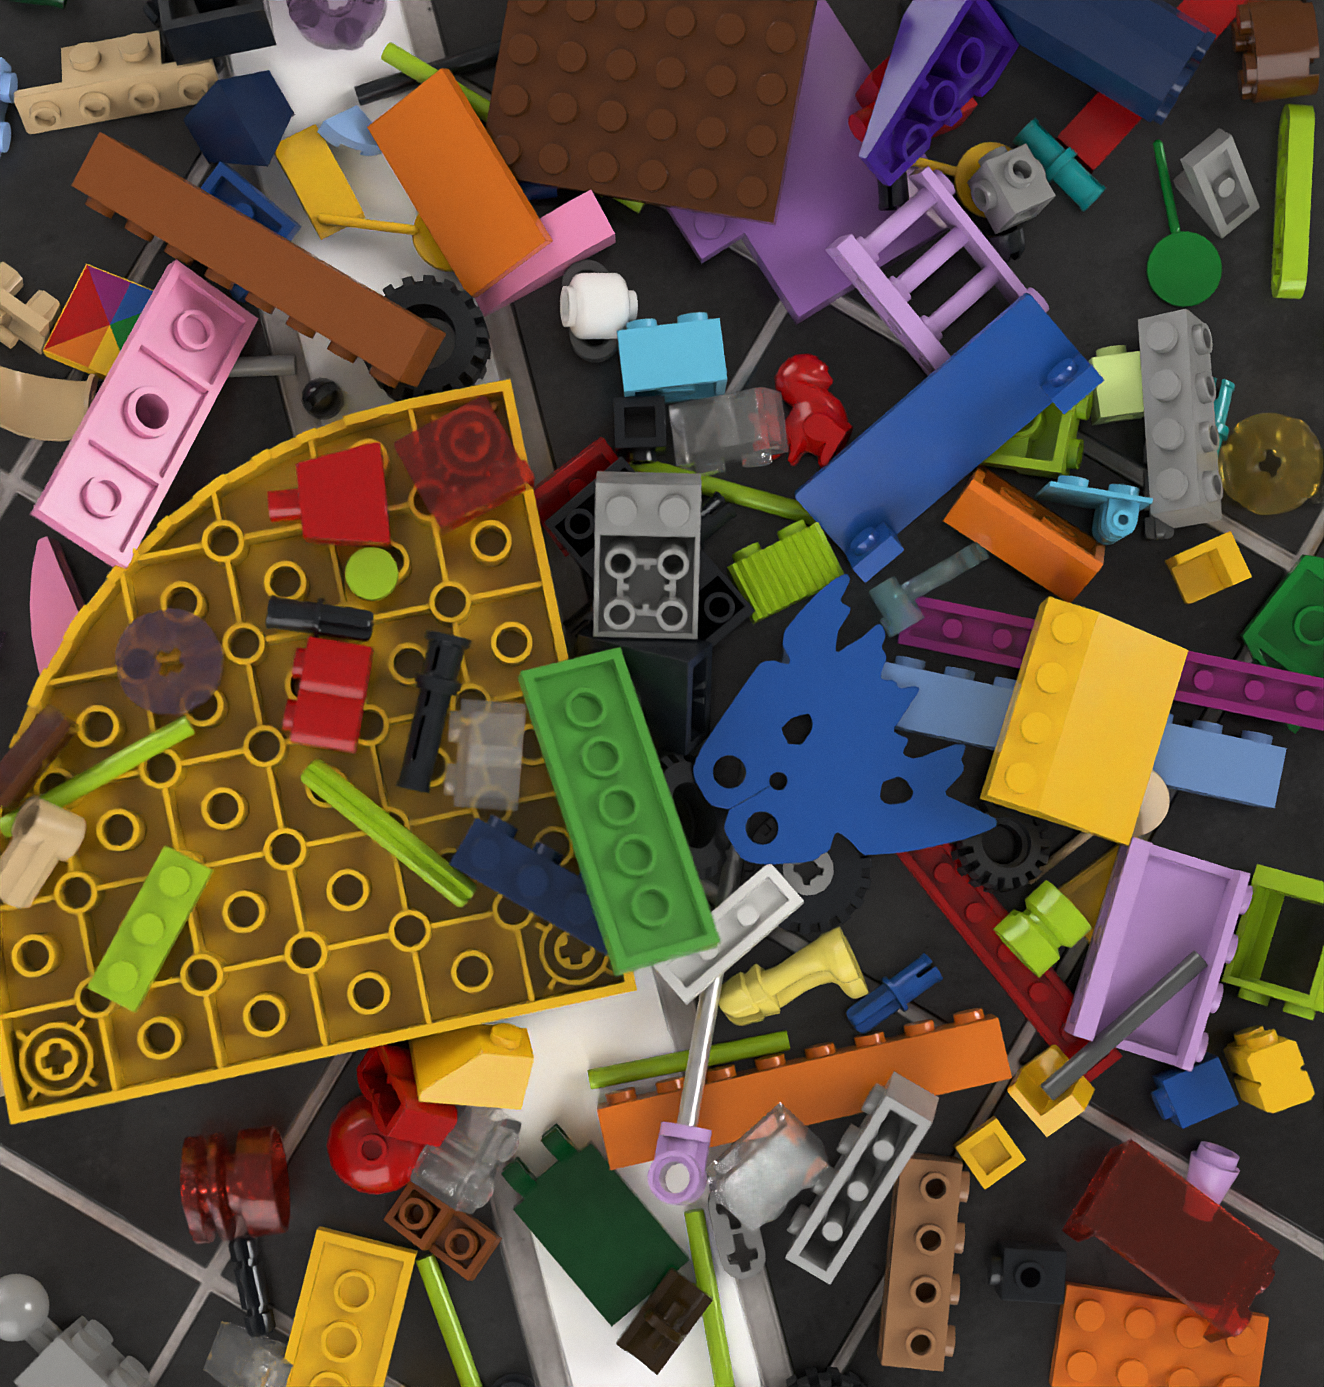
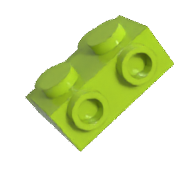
[979,391,1094,479]

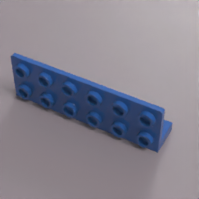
[794,293,1104,583]

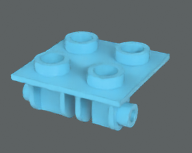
[1034,475,1153,545]

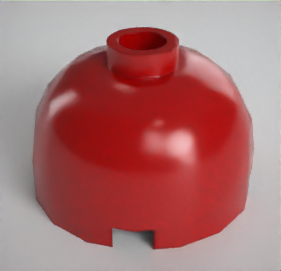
[326,1094,429,1195]

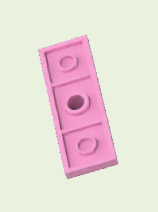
[31,259,258,568]

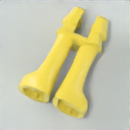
[718,927,869,1026]

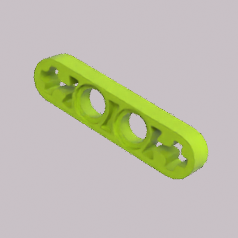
[1271,104,1315,299]

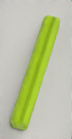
[300,759,477,907]

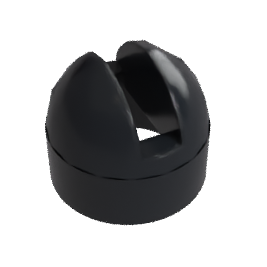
[983,223,1025,263]
[301,378,343,420]

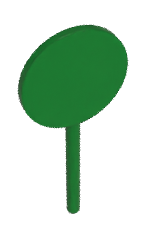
[1146,139,1222,307]

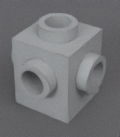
[967,144,1056,234]

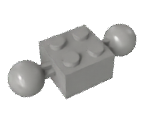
[0,1274,154,1387]

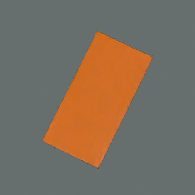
[367,68,553,298]

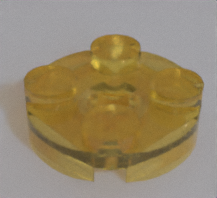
[1218,413,1323,515]

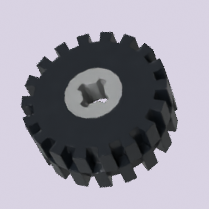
[742,815,872,934]

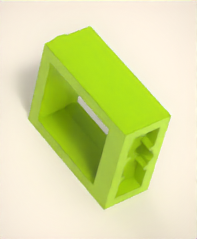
[1222,864,1324,1021]

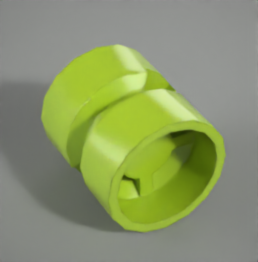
[993,880,1092,977]

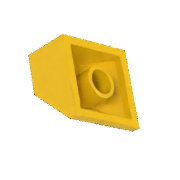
[408,1023,534,1110]

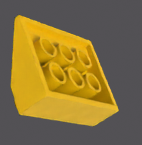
[980,597,1188,846]

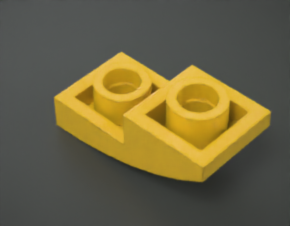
[274,124,366,240]

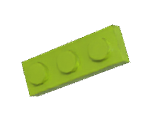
[87,845,214,1013]

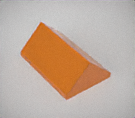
[943,465,1105,603]

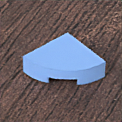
[317,105,382,156]

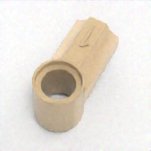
[0,796,86,909]

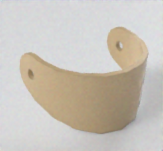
[0,366,99,442]

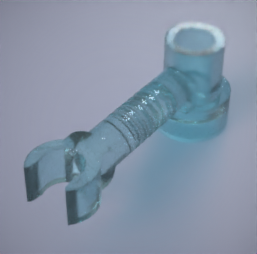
[868,542,989,638]

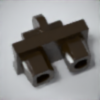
[616,1266,713,1376]

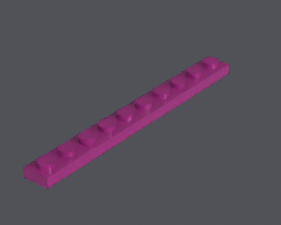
[897,594,1324,731]

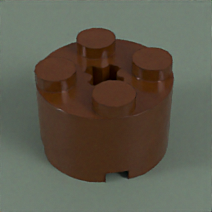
[1231,0,1320,103]

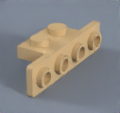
[14,30,219,134]

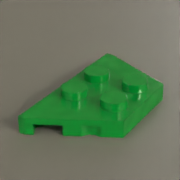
[1240,554,1324,734]

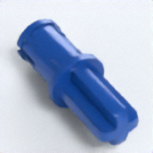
[846,953,943,1034]

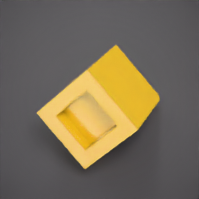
[1165,531,1252,604]
[1007,1045,1095,1137]

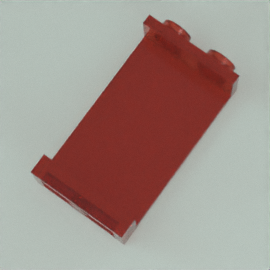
[1062,1139,1280,1343]

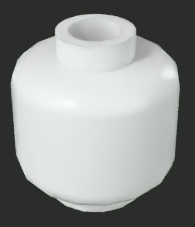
[560,273,638,339]

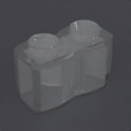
[410,1104,522,1214]

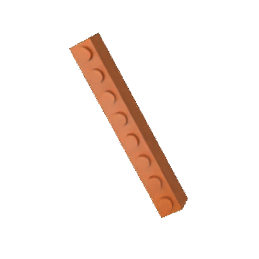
[597,1008,1012,1170]

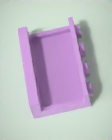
[1064,837,1253,1072]

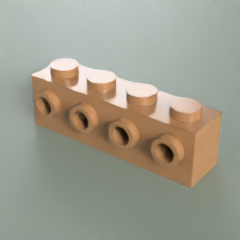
[877,1153,970,1371]

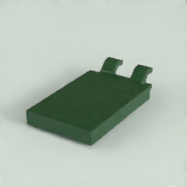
[501,1123,690,1327]

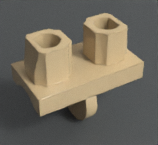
[0,262,61,354]

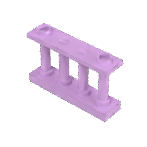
[825,166,1049,376]

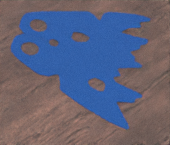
[693,574,997,864]

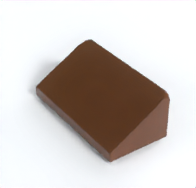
[0,704,79,809]

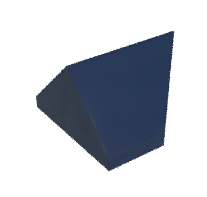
[183,70,295,167]

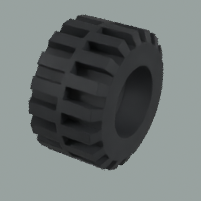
[363,275,491,402]
[658,753,731,881]

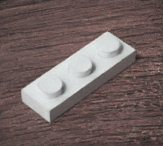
[652,864,804,1005]

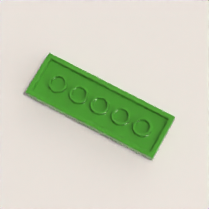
[518,647,721,976]

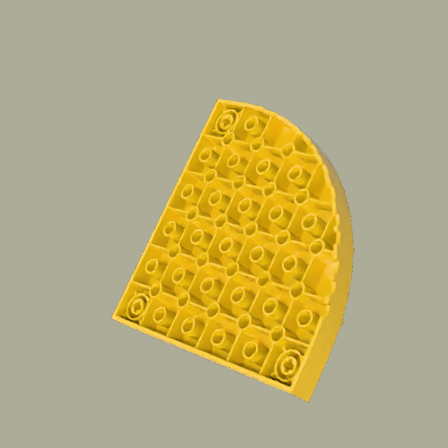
[0,379,637,1124]

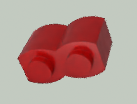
[283,636,374,754]
[357,1044,458,1147]

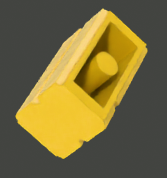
[1223,1025,1315,1114]

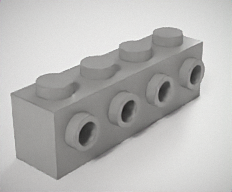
[1138,309,1223,528]
[785,1071,939,1285]

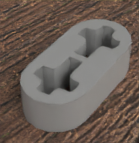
[708,1180,766,1280]

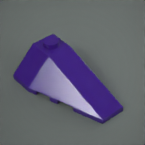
[858,0,1019,187]

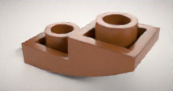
[383,1178,502,1281]

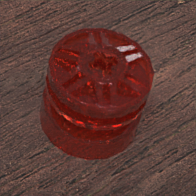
[180,1124,291,1245]

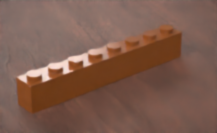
[71,132,447,389]

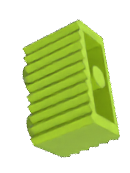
[726,520,844,624]

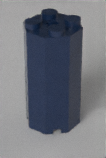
[987,0,1217,126]

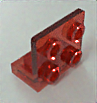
[394,396,535,536]

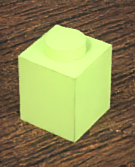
[1088,345,1144,425]

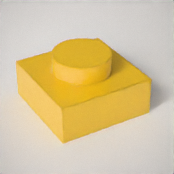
[953,1116,1026,1189]

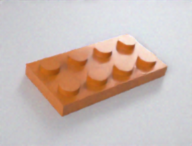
[1049,1281,1269,1387]

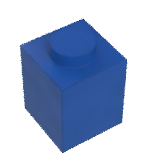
[1151,1052,1239,1129]

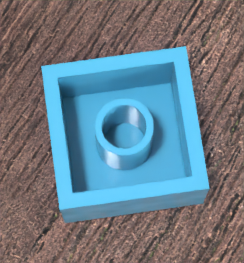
[617,312,727,404]

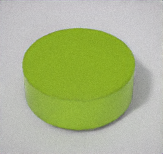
[345,547,399,601]

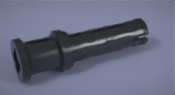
[396,630,472,793]

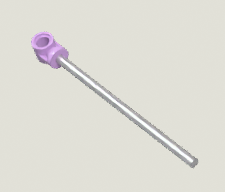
[648,761,754,1205]

